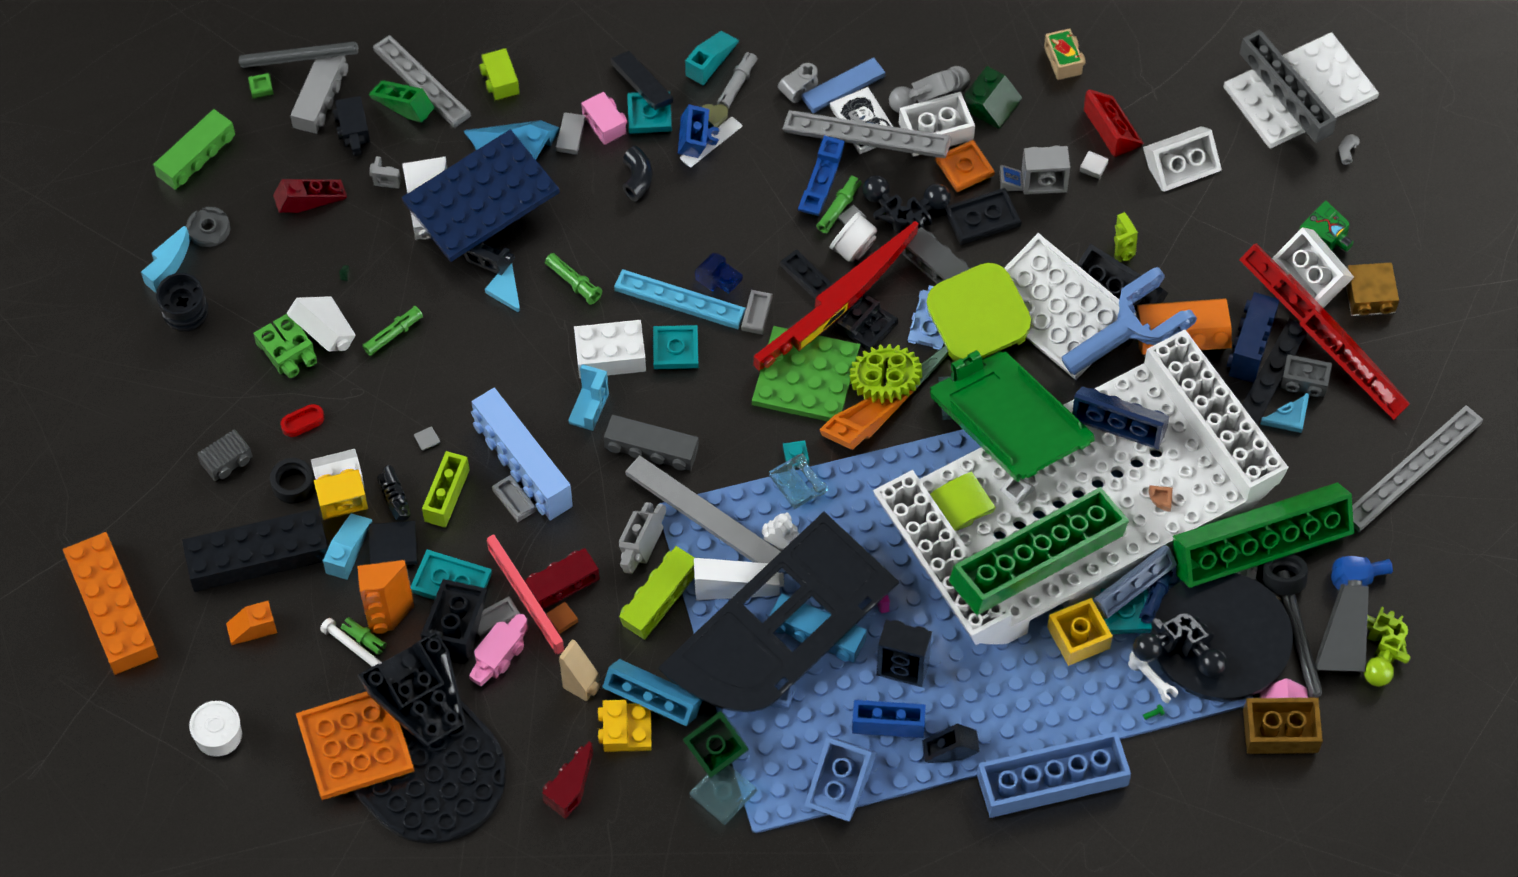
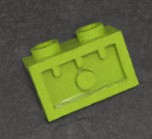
[1114,212,1138,262]

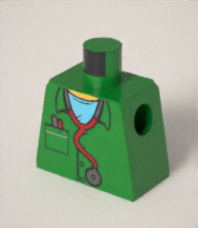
[1299,200,1354,252]

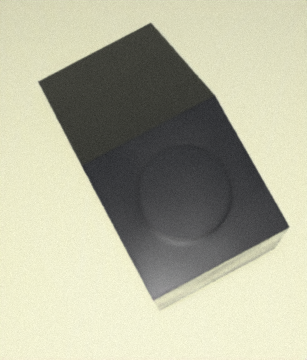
[922,723,980,763]

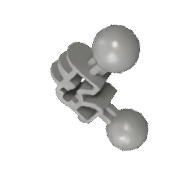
[889,66,970,113]

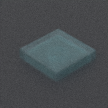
[689,765,757,825]

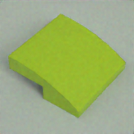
[930,471,996,531]

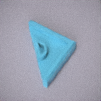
[485,263,520,312]
[1260,393,1309,433]

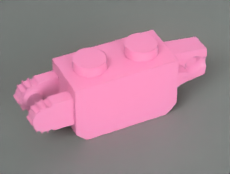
[469,614,528,686]

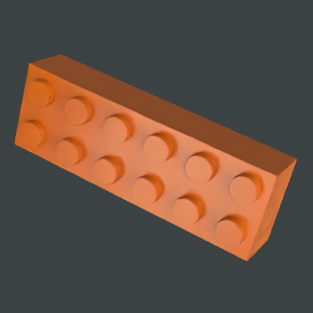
[63,532,158,675]

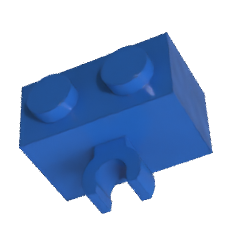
[678,104,720,158]

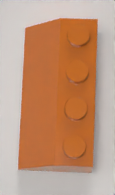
[1137,298,1232,355]
[357,560,414,634]

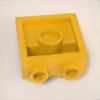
[598,700,652,752]

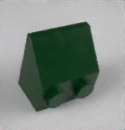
[964,66,1022,129]
[682,711,749,778]

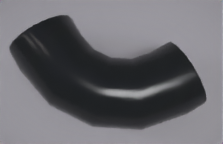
[622,146,653,201]

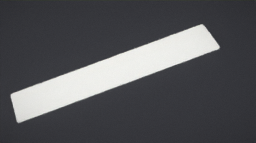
[680,117,743,167]

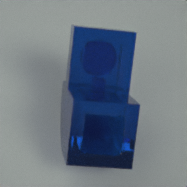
[695,253,743,294]

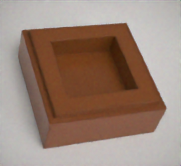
[546,602,578,634]

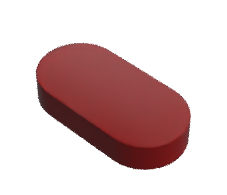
[280,404,324,437]

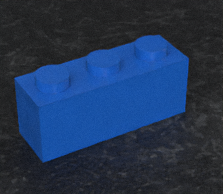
[852,700,926,738]

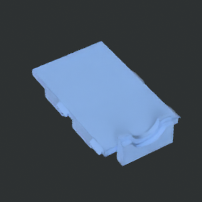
[908,285,944,350]

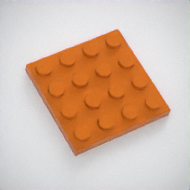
[296,691,414,800]

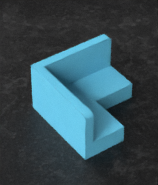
[568,364,609,431]

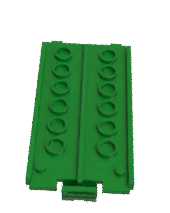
[930,350,1095,482]

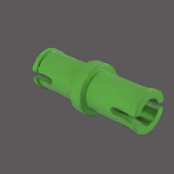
[341,617,387,655]

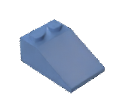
[804,737,877,821]

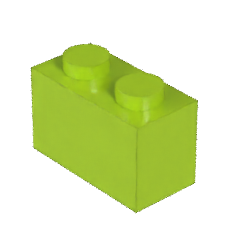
[479,48,520,100]

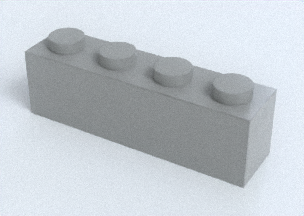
[290,56,348,134]

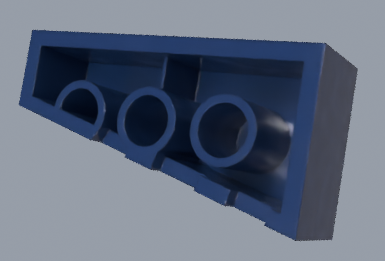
[1227,292,1279,383]

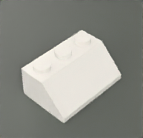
[1143,126,1222,192]

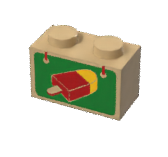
[1044,29,1085,80]

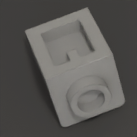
[369,156,401,189]

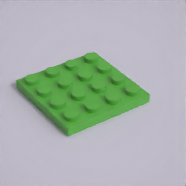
[752,326,860,421]

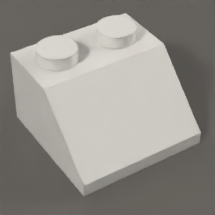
[311,449,365,489]

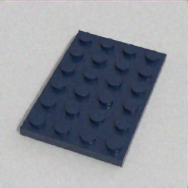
[402,129,560,262]

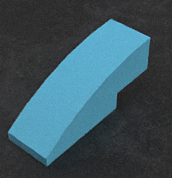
[141,226,190,293]

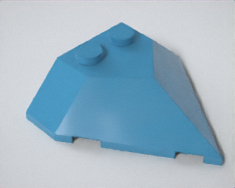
[464,120,560,160]

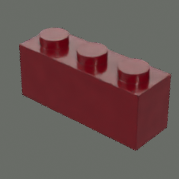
[524,548,600,610]

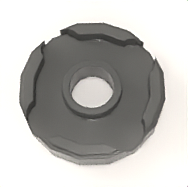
[186,207,231,247]

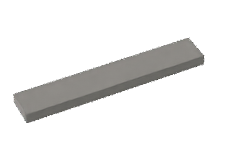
[373,35,471,128]

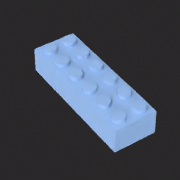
[471,388,573,521]

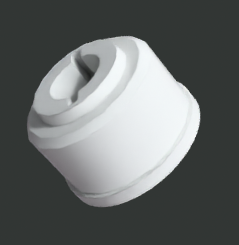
[829,212,877,262]
[189,701,242,757]

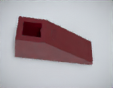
[273,179,347,213]
[542,741,593,819]

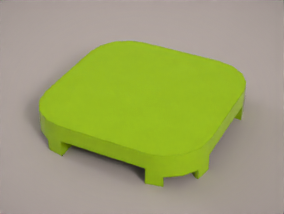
[927,263,1031,360]

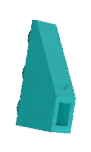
[685,31,739,85]

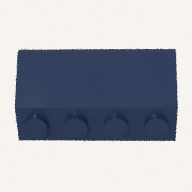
[1072,387,1169,450]

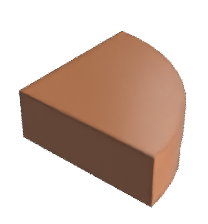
[1149,485,1173,512]

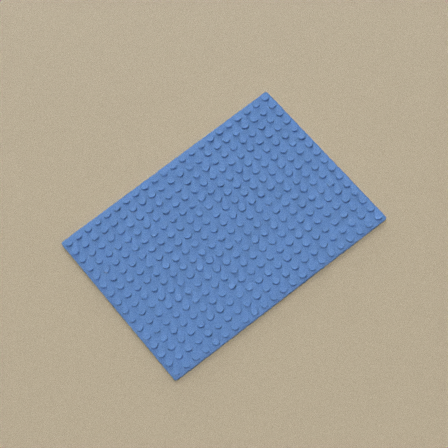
[658,429,1253,833]

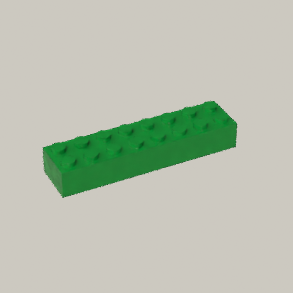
[1173,482,1354,588]
[948,487,1129,615]

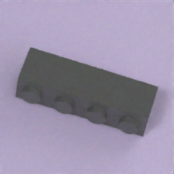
[902,227,970,284]
[604,415,699,471]

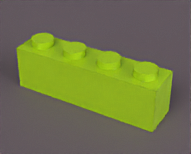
[619,546,695,640]

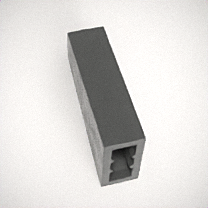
[1315,580,1369,671]

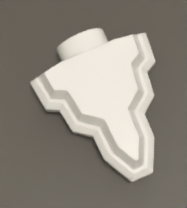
[762,512,800,551]

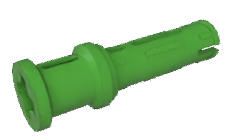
[545,253,602,305]

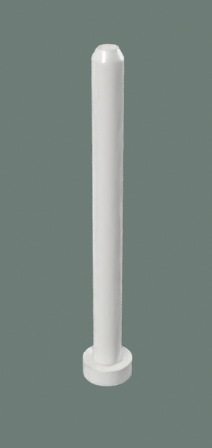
[320,618,382,667]

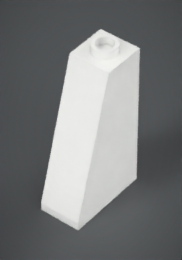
[402,157,447,240]
[694,558,784,600]

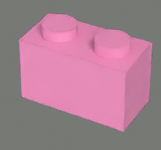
[582,92,627,145]

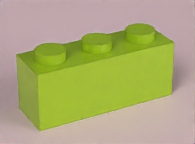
[422,451,470,528]

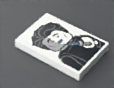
[830,87,893,154]

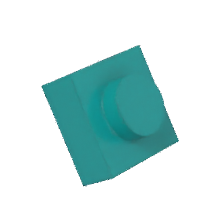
[783,440,809,467]

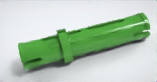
[816,176,862,234]
[362,306,423,356]

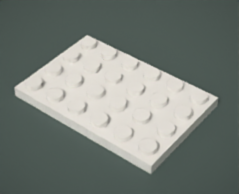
[1224,32,1379,149]
[1005,233,1137,380]

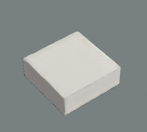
[1080,151,1108,179]

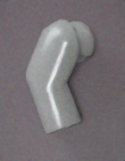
[1338,134,1360,165]

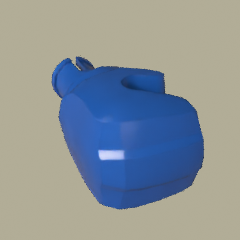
[1331,556,1393,591]

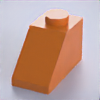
[226,601,277,645]

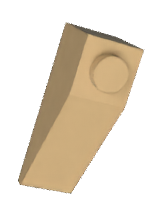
[559,639,600,701]

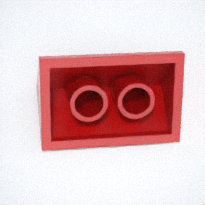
[1084,89,1144,157]

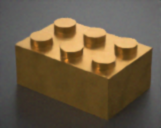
[1243,698,1323,754]

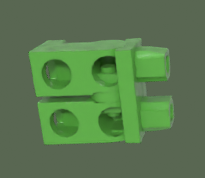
[253,314,317,379]

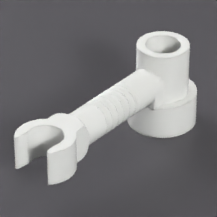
[1128,650,1178,703]

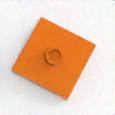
[935,140,995,192]

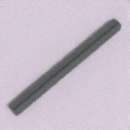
[239,42,359,68]
[1276,570,1322,698]

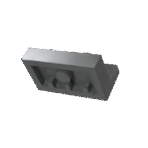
[1280,354,1332,397]

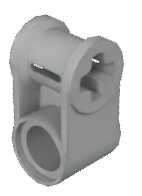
[778,63,818,103]

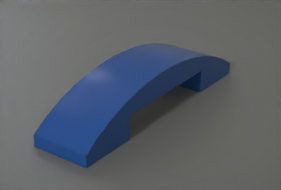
[798,135,845,216]

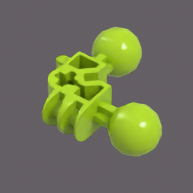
[1364,606,1410,687]

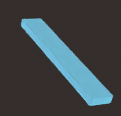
[614,269,746,330]

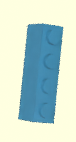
[770,593,867,663]
[602,659,702,726]

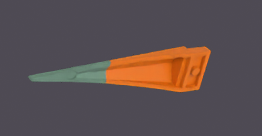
[819,346,948,450]

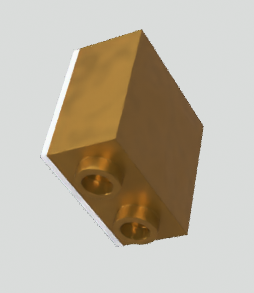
[1346,263,1399,316]

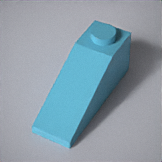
[323,513,373,580]

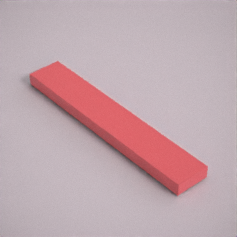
[487,534,564,655]

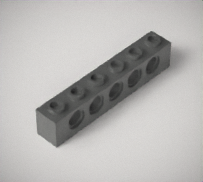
[1239,30,1337,143]

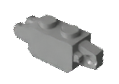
[619,502,666,574]

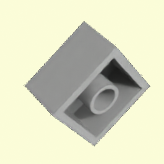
[1021,145,1070,194]

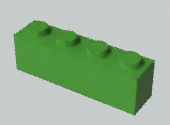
[153,109,235,190]

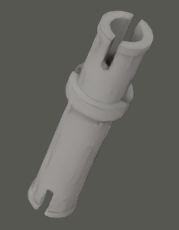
[717,52,757,109]

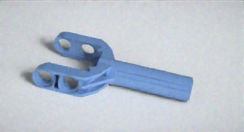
[1061,267,1197,375]

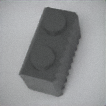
[197,429,253,481]

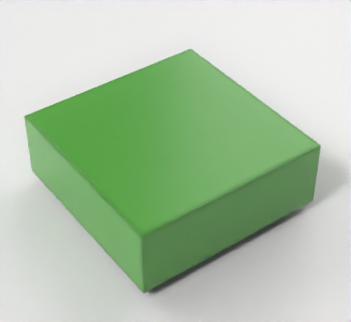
[248,73,274,98]

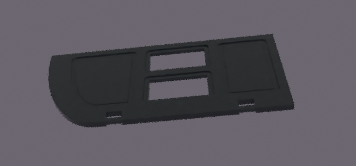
[658,511,899,712]

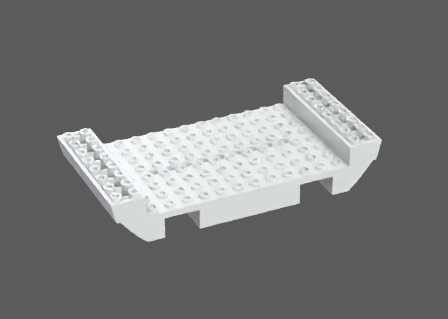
[873,330,1289,645]

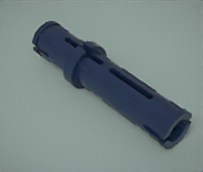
[1139,569,1173,624]

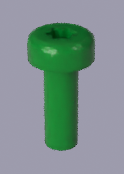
[1143,704,1165,720]

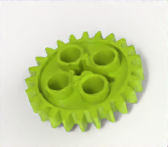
[849,344,923,403]

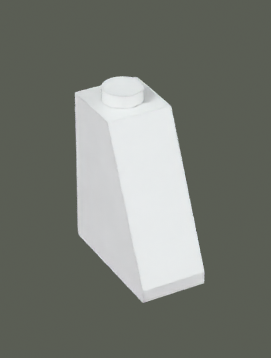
[287,296,356,351]

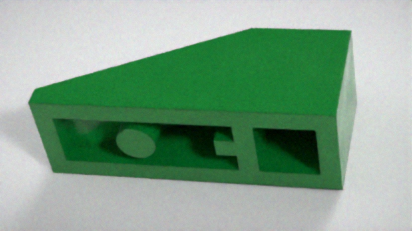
[369,80,435,122]

